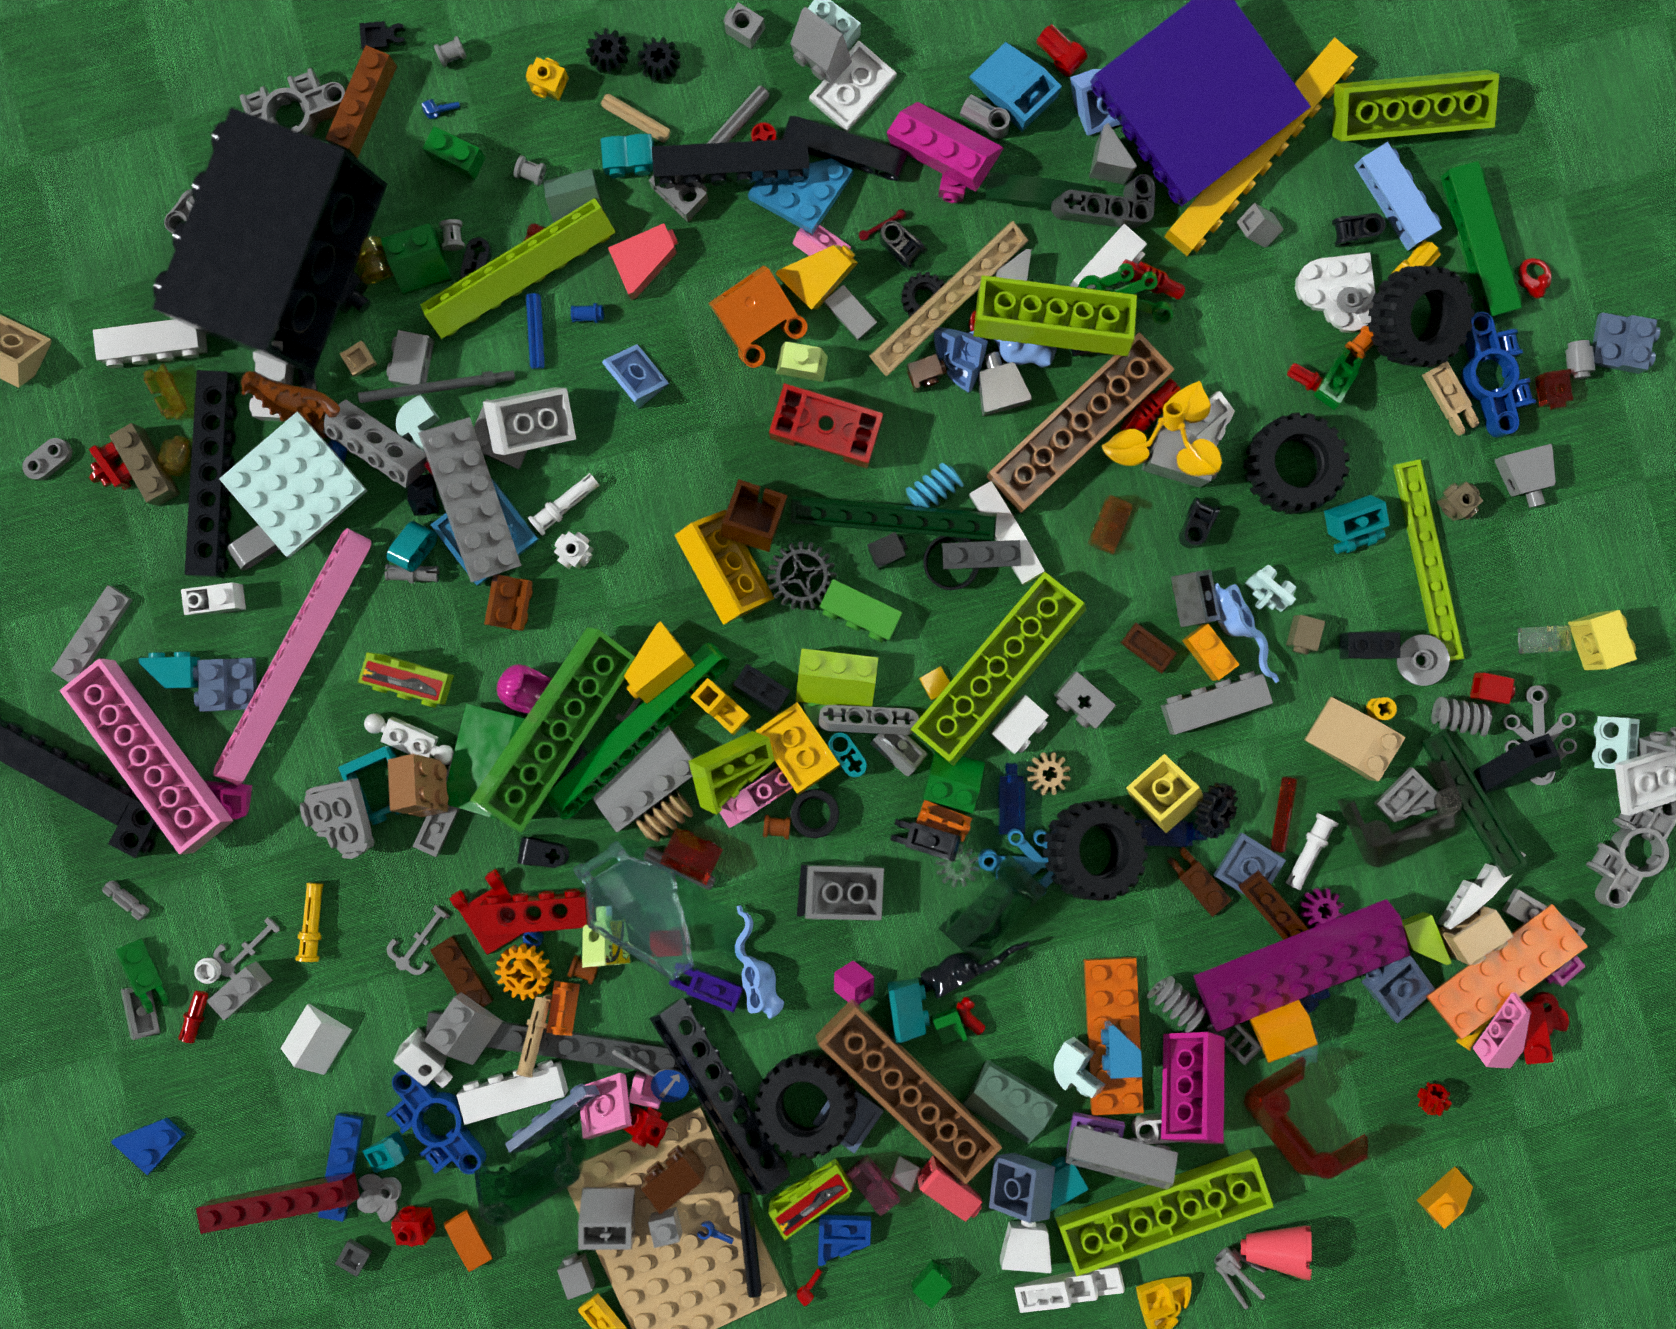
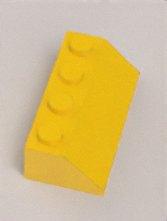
[674,509,774,625]

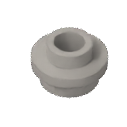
[1337,287,1363,313]

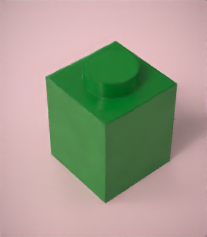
[911,1260,953,1309]

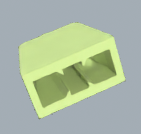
[776,342,828,382]

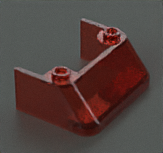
[1244,1056,1368,1179]

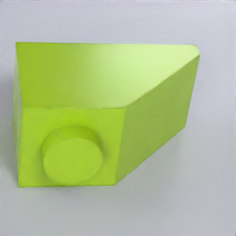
[1402,912,1451,965]

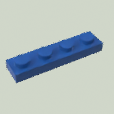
[318,1113,364,1222]

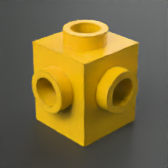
[526,57,569,101]

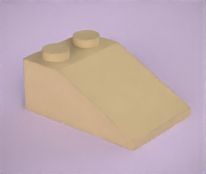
[1304,697,1406,782]

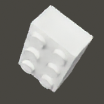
[483,387,576,455]

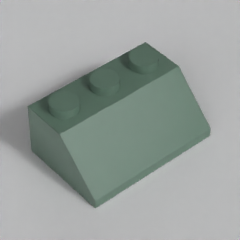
[962,1060,1057,1144]

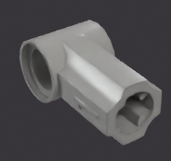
[960,94,1010,139]

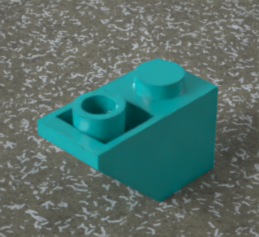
[139,652,200,688]

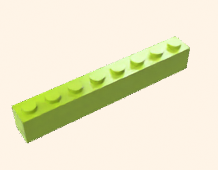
[420,198,616,339]

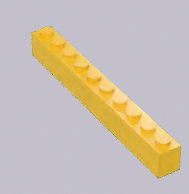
[1164,37,1358,256]

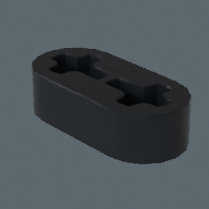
[460,237,492,279]

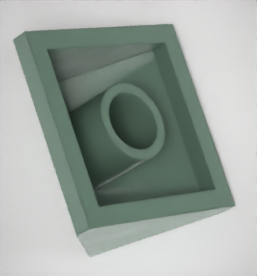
[543,169,604,222]

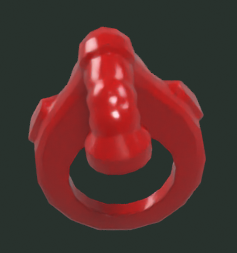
[1518,258,1552,299]

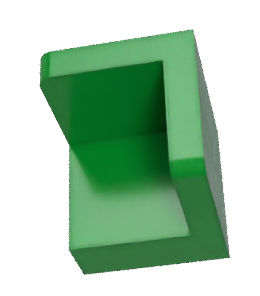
[932,1007,968,1045]

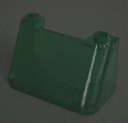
[474,1118,587,1227]

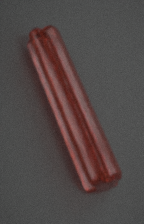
[1271,777,1297,852]

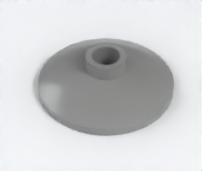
[1397,635,1450,686]

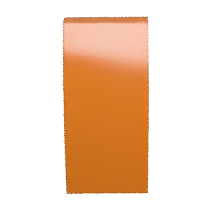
[444,1210,492,1272]

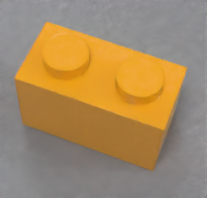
[1182,624,1240,681]

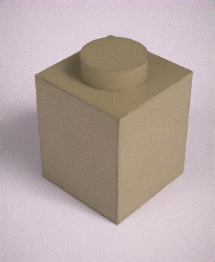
[1286,615,1325,655]

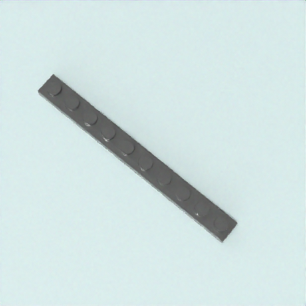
[425,1011,680,1073]

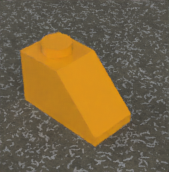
[1416,1166,1473,1229]

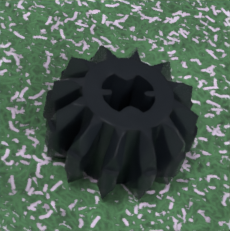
[586,28,630,75]
[638,37,681,83]

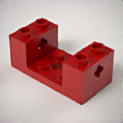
[769,383,883,469]

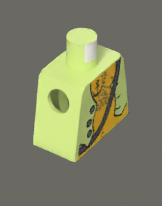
[582,907,631,968]

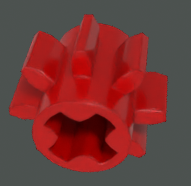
[1417,1082,1452,1117]

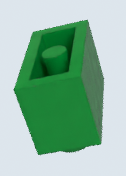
[422,126,486,180]

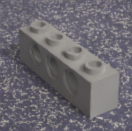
[323,399,427,488]

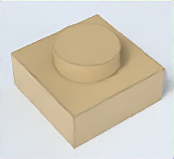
[340,341,377,377]

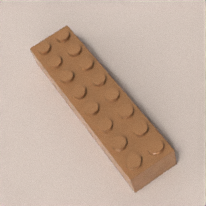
[986,332,1175,513]
[815,999,1002,1185]

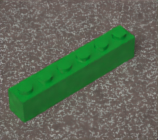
[1440,161,1522,319]

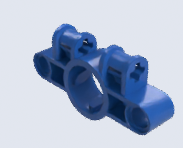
[1461,312,1536,438]
[386,1069,486,1175]

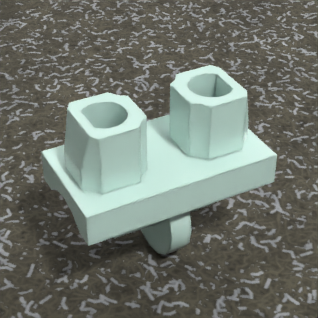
[1245,565,1296,612]

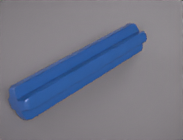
[526,293,545,369]

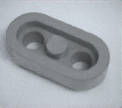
[22,438,73,481]

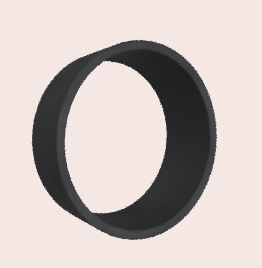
[923,536,979,590]

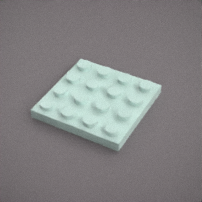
[219,411,368,558]

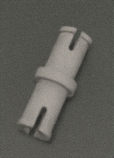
[385,564,439,583]

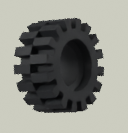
[901,272,945,317]

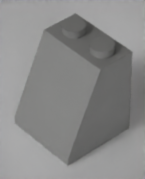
[1142,416,1218,488]

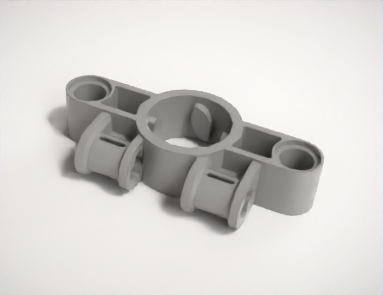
[240,68,346,136]
[1586,801,1676,908]

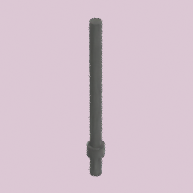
[358,370,515,403]

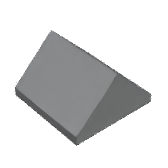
[1089,123,1137,185]

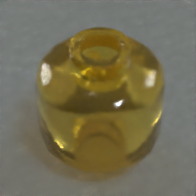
[157,436,192,476]

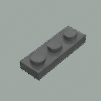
[942,540,1021,569]

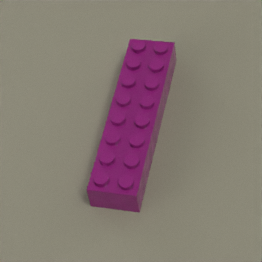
[1194,899,1410,1032]

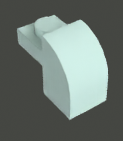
[396,394,440,452]
[1054,1037,1106,1098]

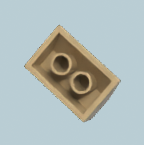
[0,315,51,388]

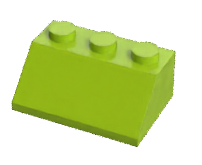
[796,648,878,707]

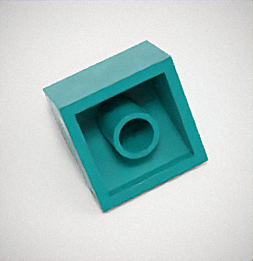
[887,978,930,1043]

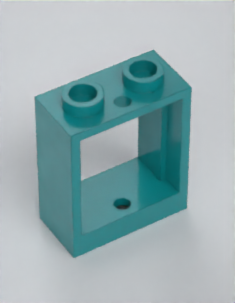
[338,746,401,826]

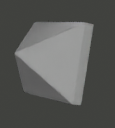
[890,1156,921,1192]

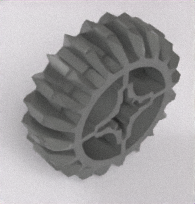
[767,541,837,611]

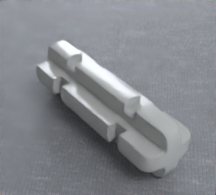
[102,880,150,921]

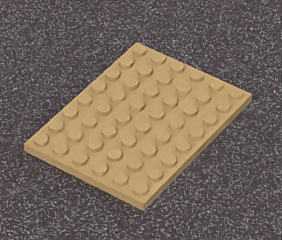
[560,1106,787,1329]

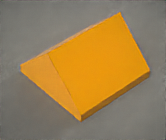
[1249,1000,1318,1063]

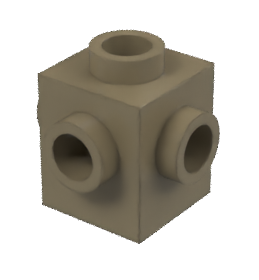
[1437,481,1483,521]

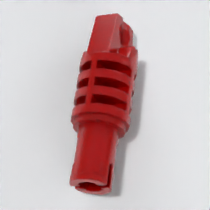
[1122,259,1185,300]
[1120,378,1181,432]

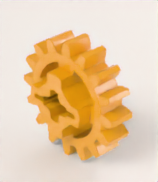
[495,943,552,1000]

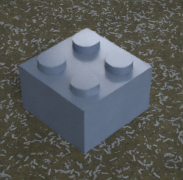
[989,1153,1055,1223]

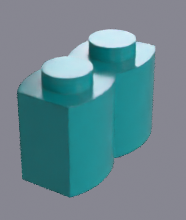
[601,134,654,178]

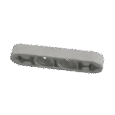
[818,705,919,735]

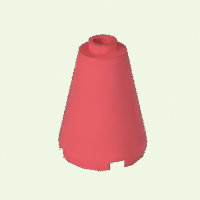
[1241,1225,1312,1280]

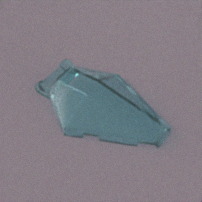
[573,841,695,981]

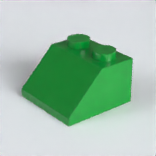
[381,223,452,295]
[922,751,985,813]

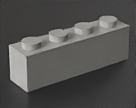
[1161,671,1273,735]
[1065,1125,1178,1190]

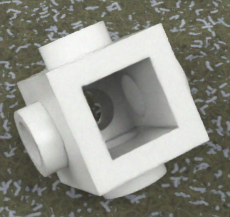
[554,531,594,569]

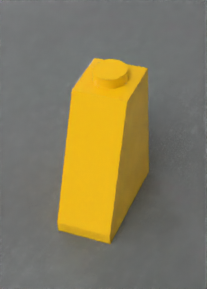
[775,245,858,310]
[624,621,695,704]

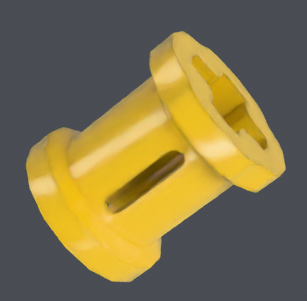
[1366,697,1397,720]

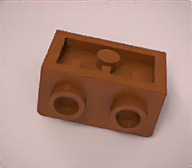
[484,574,533,631]

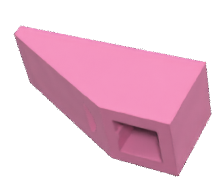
[719,767,793,828]
[1473,992,1530,1068]

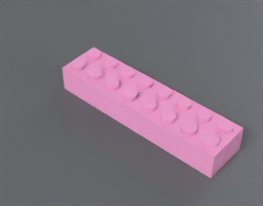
[59,658,233,855]

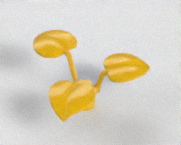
[1102,381,1221,476]

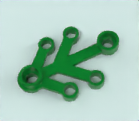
[1078,263,1173,325]

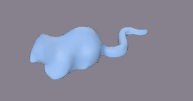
[968,331,1057,368]
[1214,583,1279,683]
[735,905,784,1019]

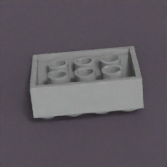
[593,725,694,832]

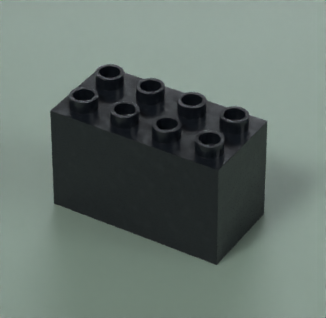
[152,107,388,375]

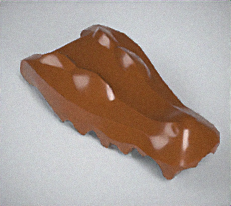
[241,371,340,438]

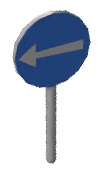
[612,1050,689,1102]

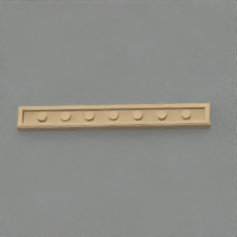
[869,221,1029,376]

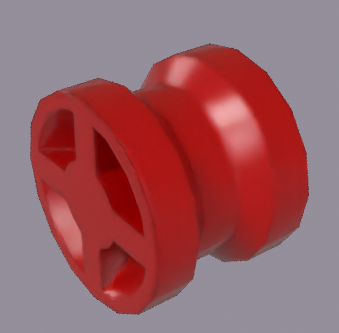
[751,122,777,141]

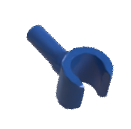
[422,99,460,119]
[697,1221,734,1244]

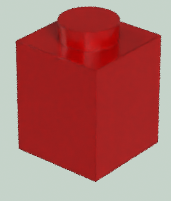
[1470,673,1515,704]

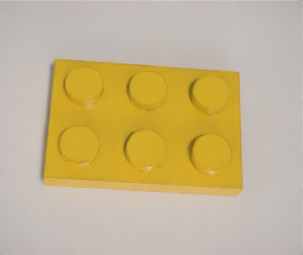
[755,702,841,795]

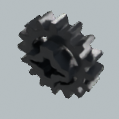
[1195,782,1238,839]

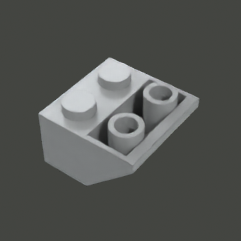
[578,1187,635,1250]

